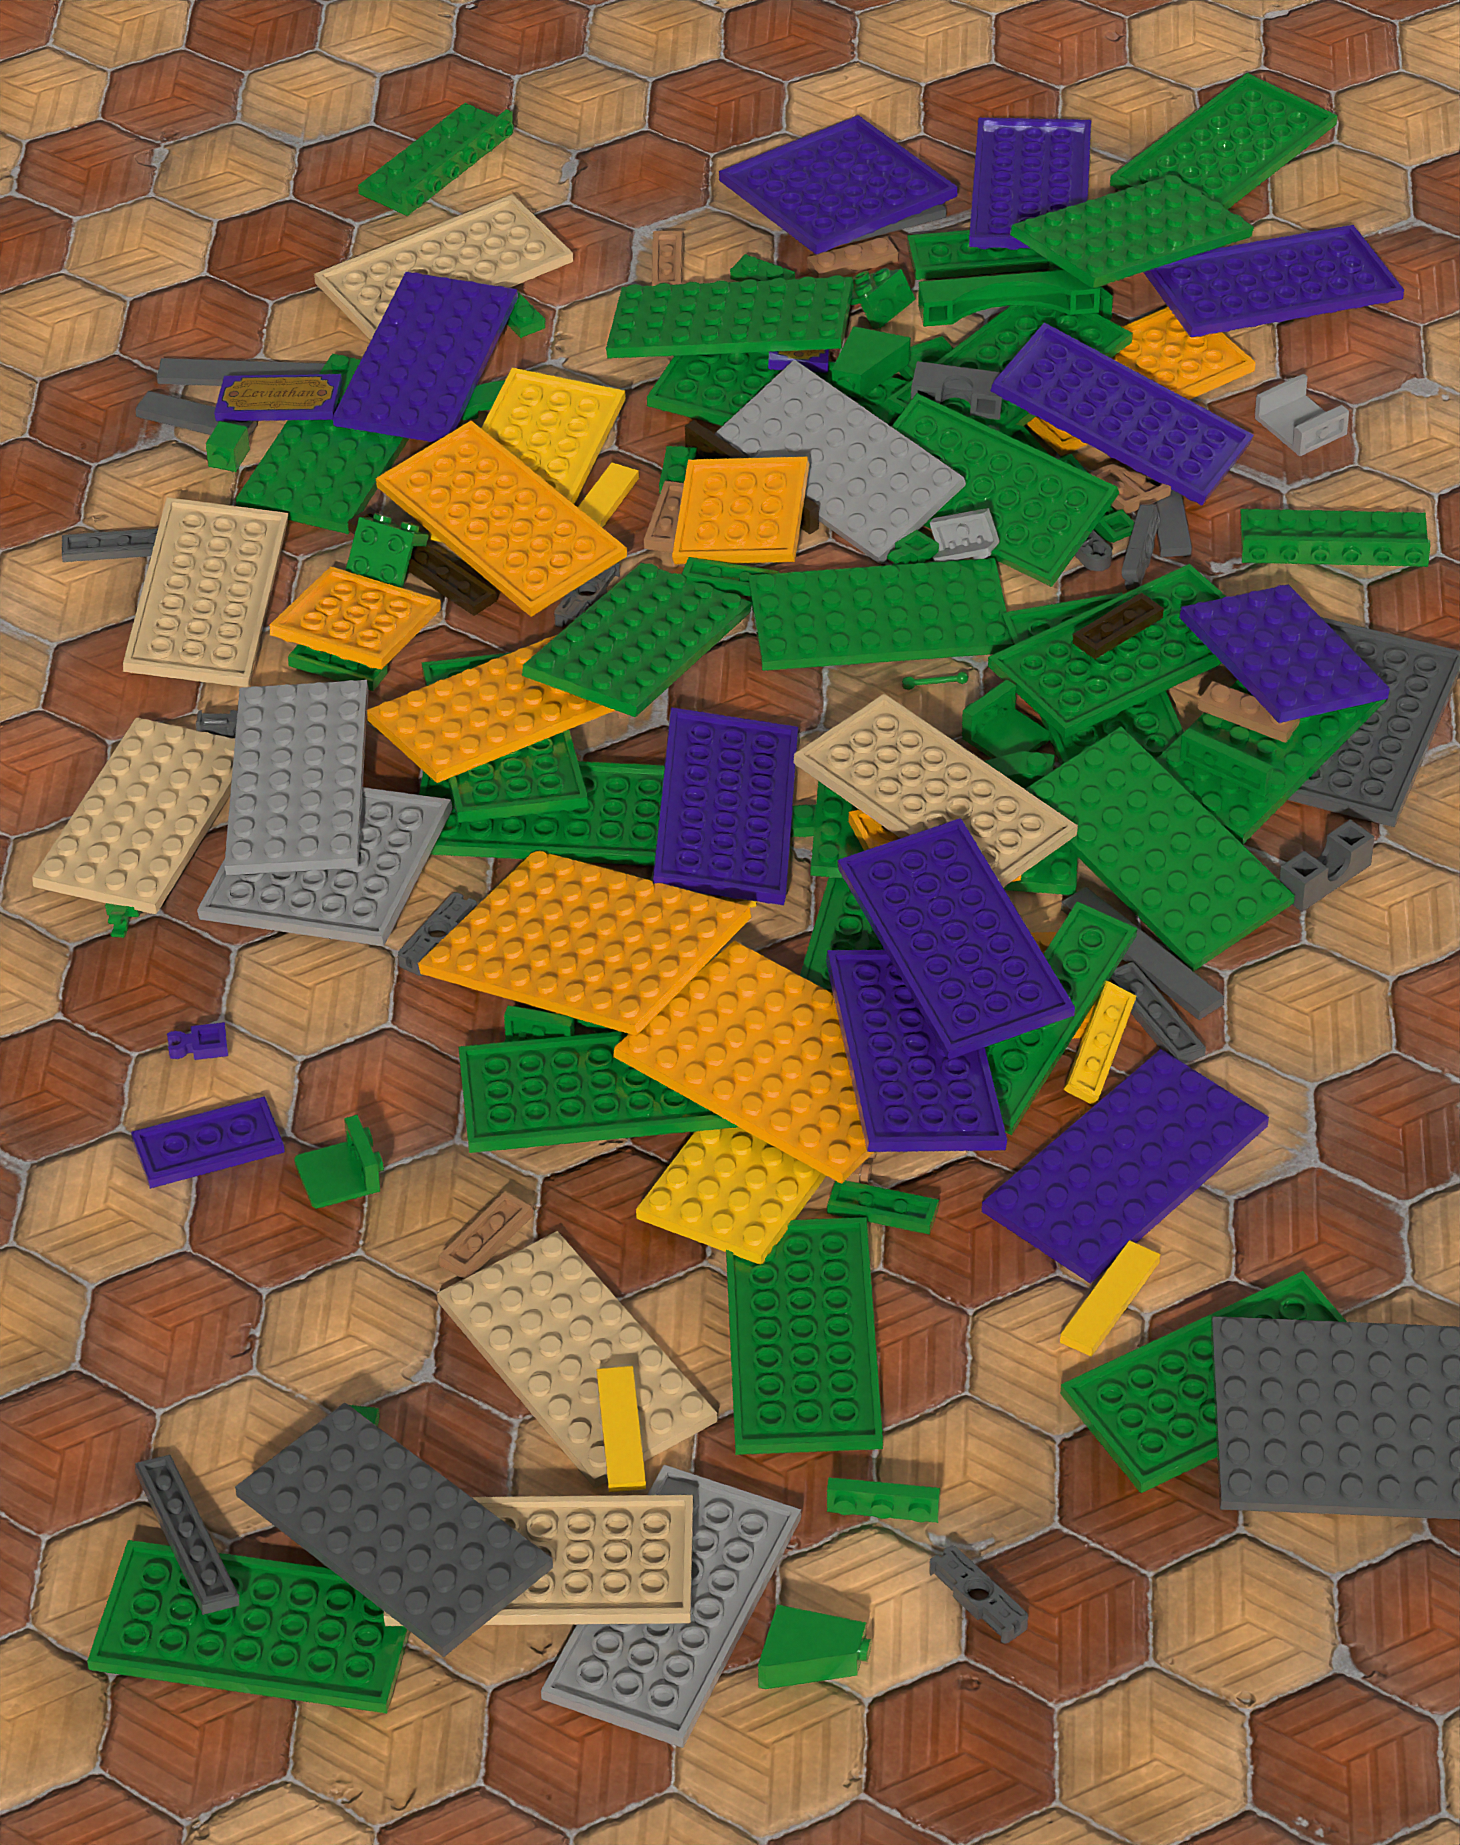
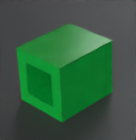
[206,421,250,472]

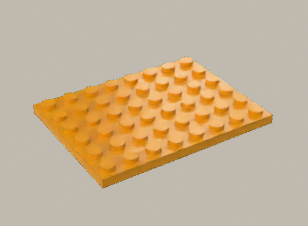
[418,851,752,1036]
[614,940,874,1184]

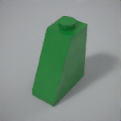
[832,326,911,398]
[758,1604,872,1689]

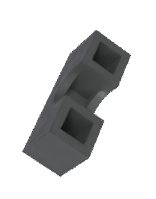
[911,361,1004,420]
[1279,820,1374,912]

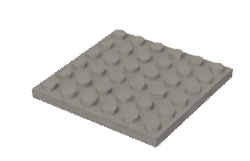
[197,787,453,947]

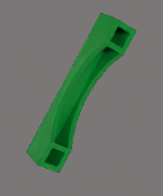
[918,270,1100,327]

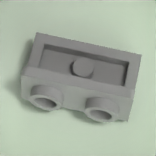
[929,508,1000,562]

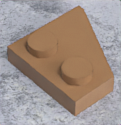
[1089,464,1171,514]

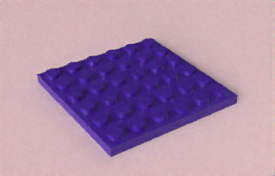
[719,115,958,255]

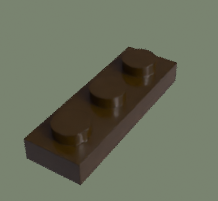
[1073,593,1164,659]

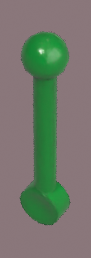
[902,672,969,690]

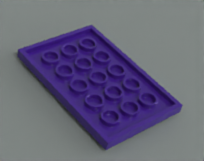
[1179,584,1390,723]

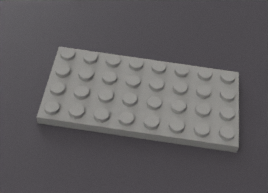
[715,360,966,565]
[224,680,369,875]
[541,1465,801,1748]

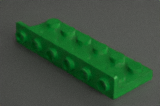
[358,103,514,216]
[1240,509,1431,567]

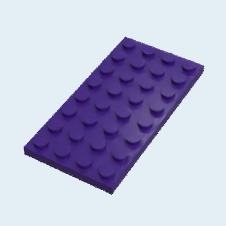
[969,118,1091,250]
[1143,225,1404,337]
[333,272,518,443]
[990,322,1254,506]
[652,707,798,905]
[838,818,1075,1060]
[826,950,1007,1152]
[982,1049,1269,1284]

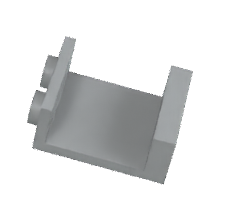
[1255,374,1349,456]

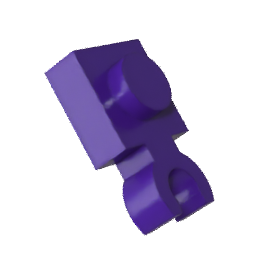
[167,1022,228,1060]

